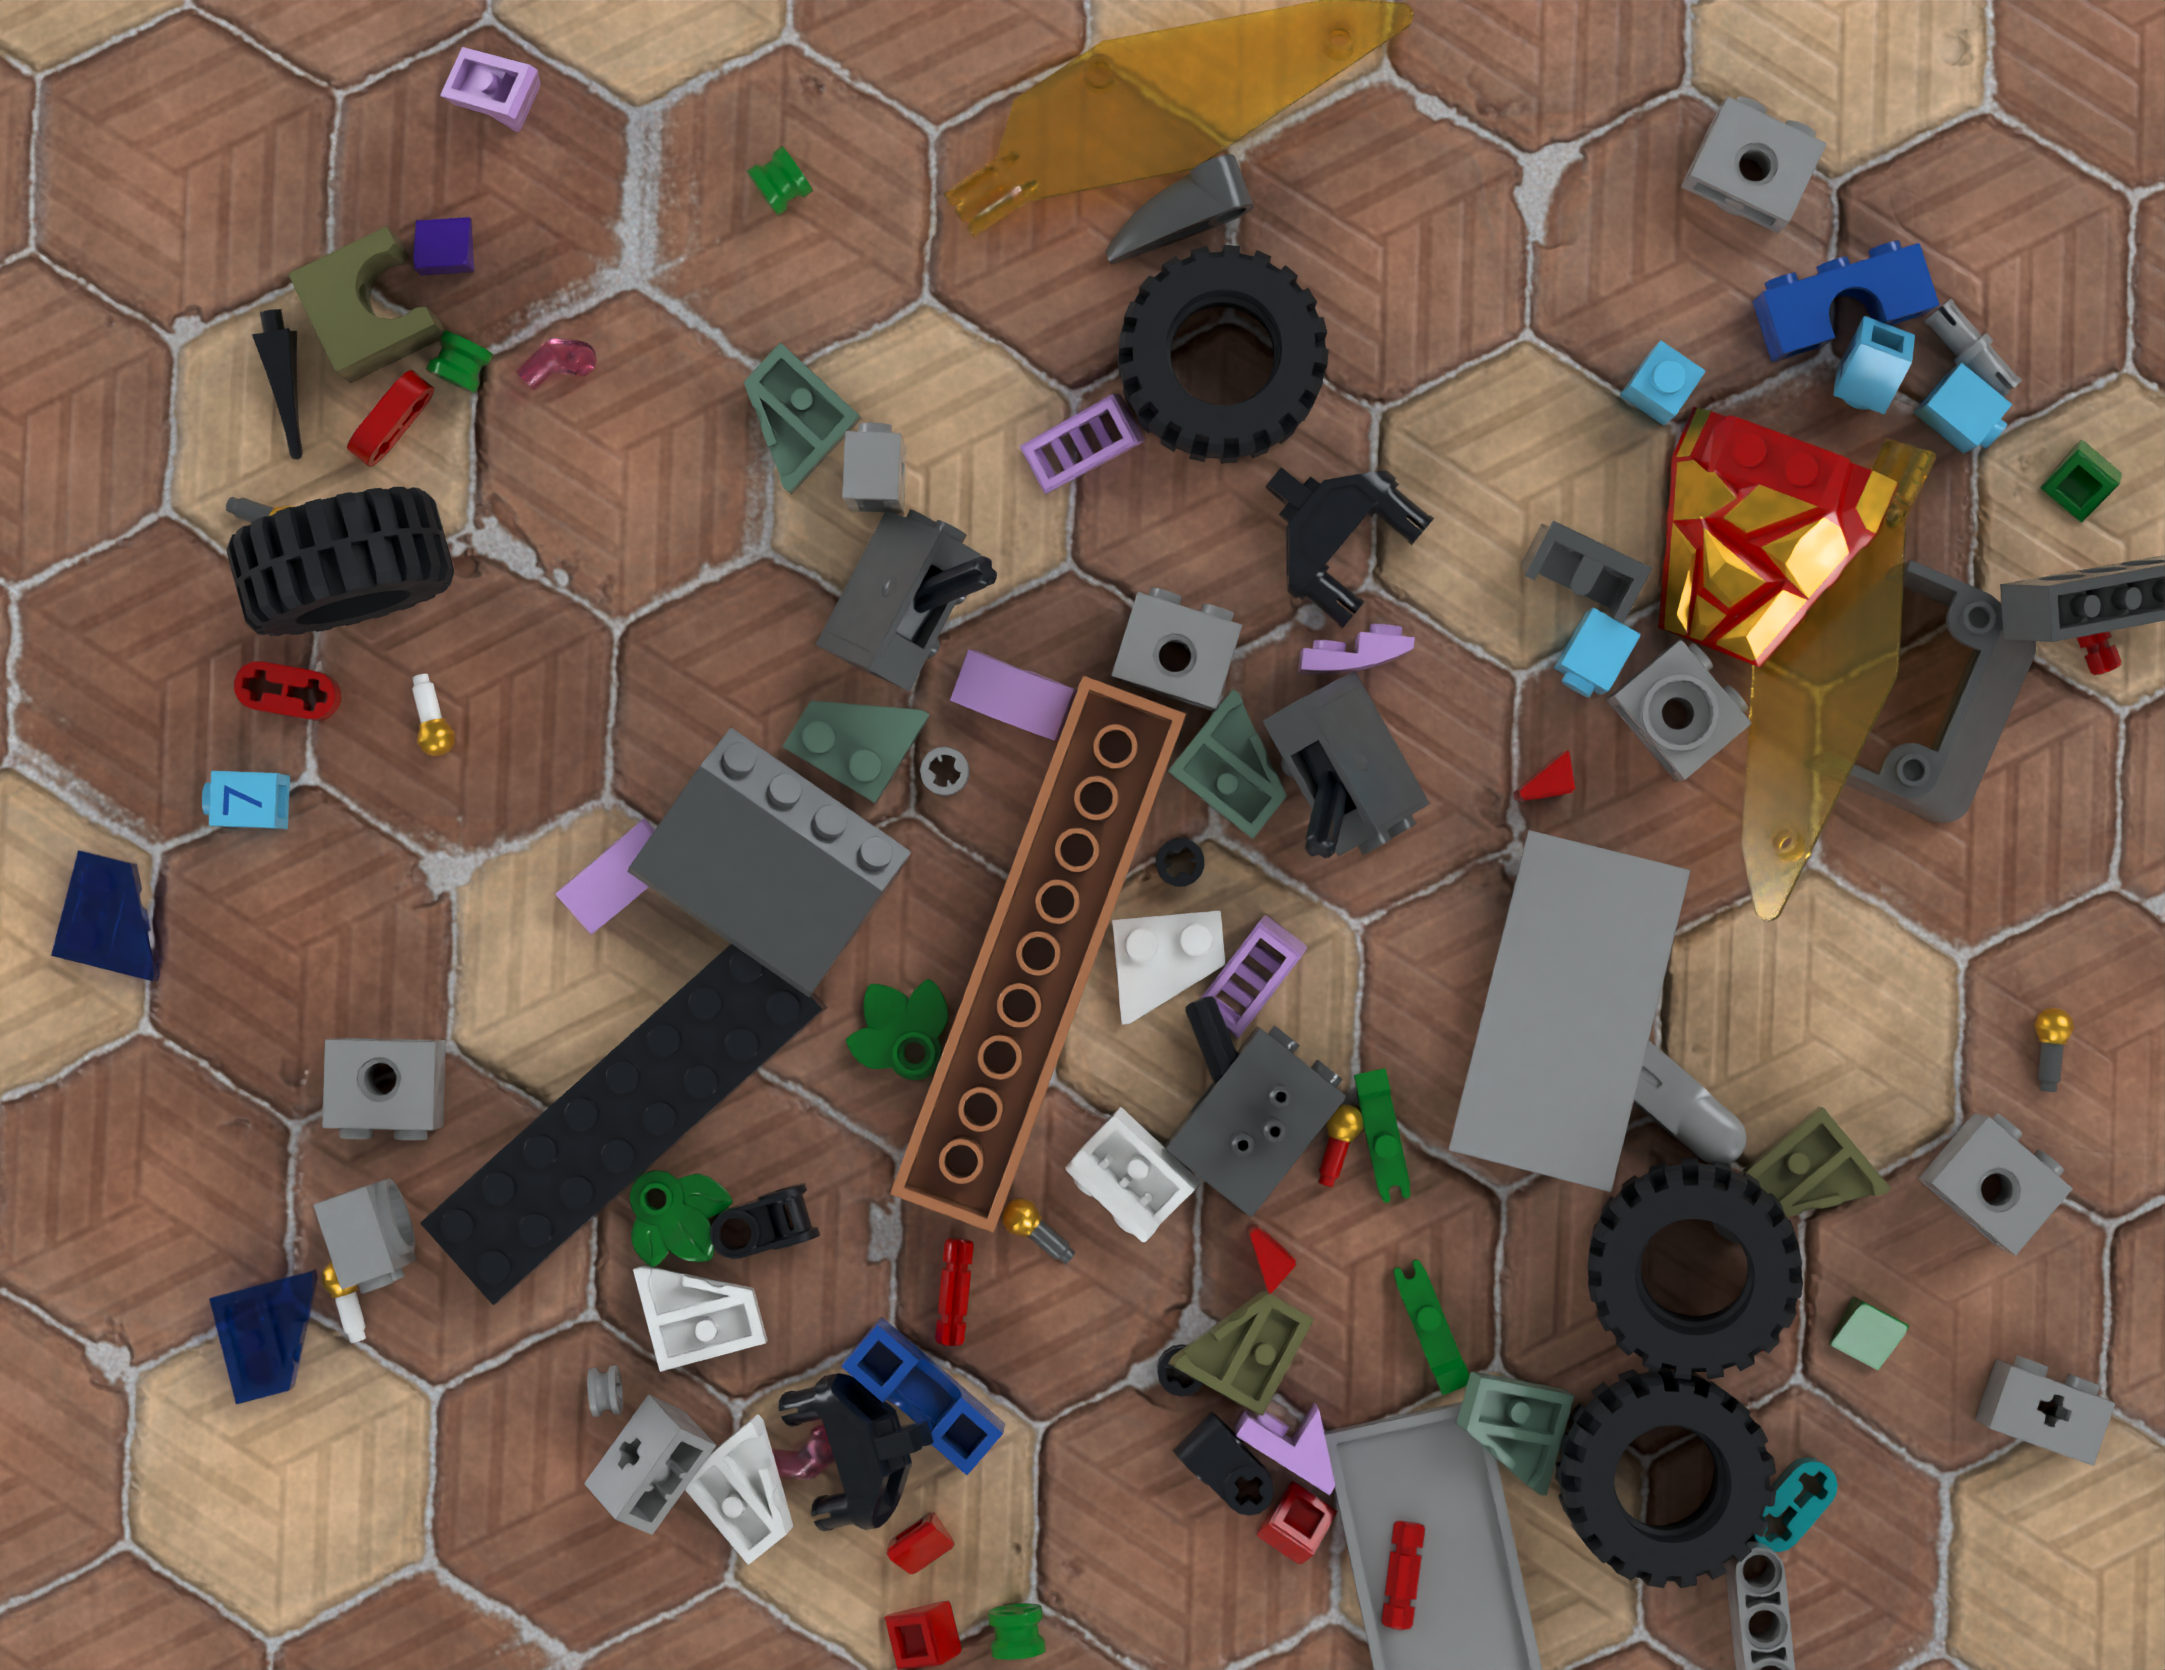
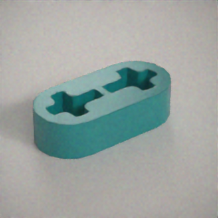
[1752,1457,1838,1552]

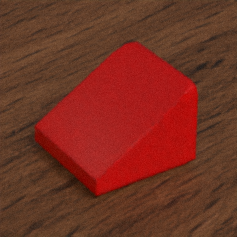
[1513,750,1576,802]
[1247,1223,1297,1294]
[1257,1481,1338,1564]
[886,1512,955,1575]
[884,1601,962,1670]

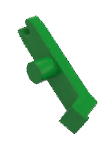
[1354,1068,1410,1203]
[1393,1259,1470,1396]

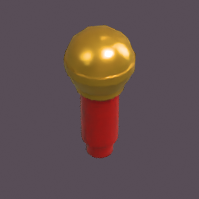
[1318,1104,1363,1187]

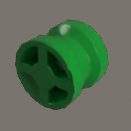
[746,146,813,216]
[425,330,494,394]
[988,1603,1046,1660]

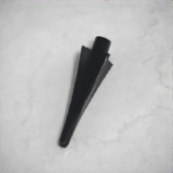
[252,309,303,460]

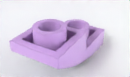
[1298,624,1415,675]
[950,649,1077,741]
[556,818,655,935]

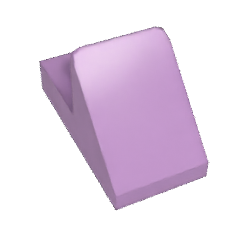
[440,47,541,132]
[1234,1403,1335,1495]

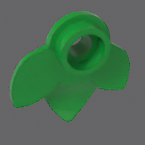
[846,979,948,1080]
[630,1170,733,1268]

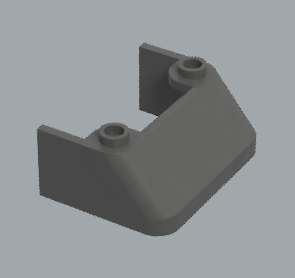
[1805,560,2036,823]

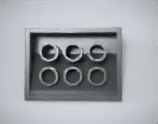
[627,728,911,997]

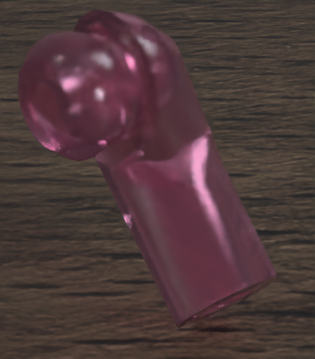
[515,338,597,391]
[772,1425,835,1480]

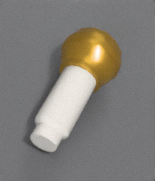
[412,674,455,756]
[321,1262,366,1343]

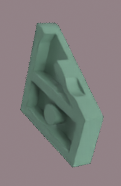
[744,342,862,495]
[1167,689,1287,839]
[782,700,931,804]
[1456,1371,1575,1496]

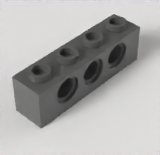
[2000,555,2165,642]

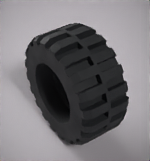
[1118,245,1329,464]
[226,486,454,636]
[1587,1158,1803,1380]
[1555,1366,1777,1588]

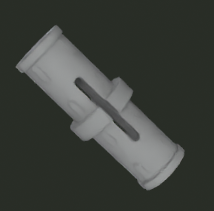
[1924,298,2022,397]

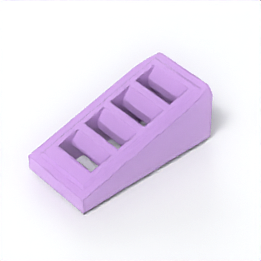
[1020,394,1145,494]
[1201,915,1307,1038]

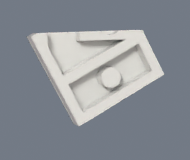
[1112,910,1226,1025]
[633,1265,768,1372]
[685,1414,793,1565]

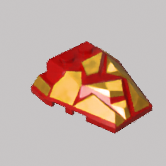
[1658,407,1899,668]

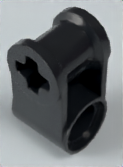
[710,1183,820,1259]
[1173,1411,1274,1516]

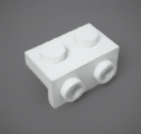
[1065,1107,1201,1243]

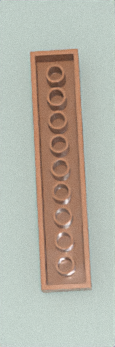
[890,676,1186,1233]

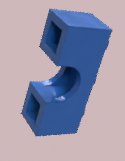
[1752,240,1939,363]
[841,1316,1005,1475]

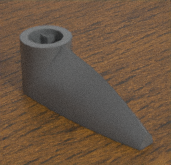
[1105,154,1254,265]

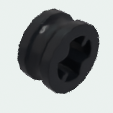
[1156,838,1204,887]
[1157,1344,1203,1397]

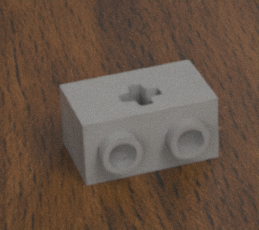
[842,422,907,513]
[1975,1355,2115,1466]
[584,1394,717,1535]

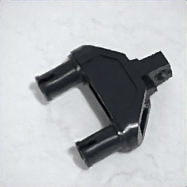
[1265,468,1434,628]
[778,1373,934,1531]

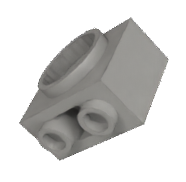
[1681,97,1827,233]
[1111,587,1242,712]
[1606,640,1752,782]
[322,1038,446,1140]
[1918,1113,2073,1256]
[313,1178,417,1294]

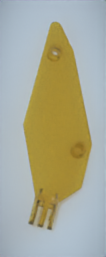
[943,0,1414,238]
[1742,438,1936,922]

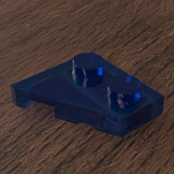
[51,850,160,981]
[209,1269,318,1404]

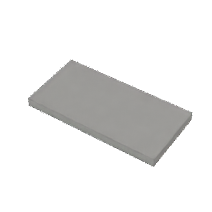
[1448,830,1691,1192]
[1324,1401,1542,1670]

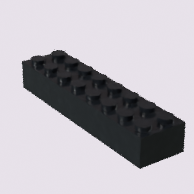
[420,944,828,1305]

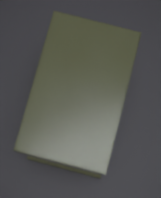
[288,226,444,383]

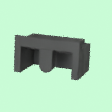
[1521,521,1652,623]

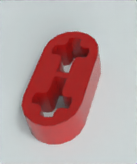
[347,370,434,467]
[234,661,341,721]

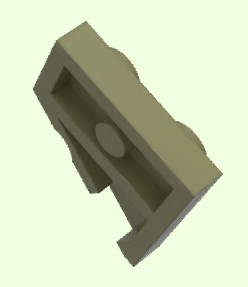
[1739,1106,1891,1217]
[1168,1291,1314,1416]

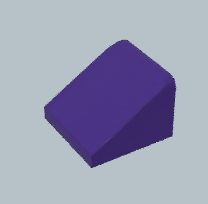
[413,217,474,276]

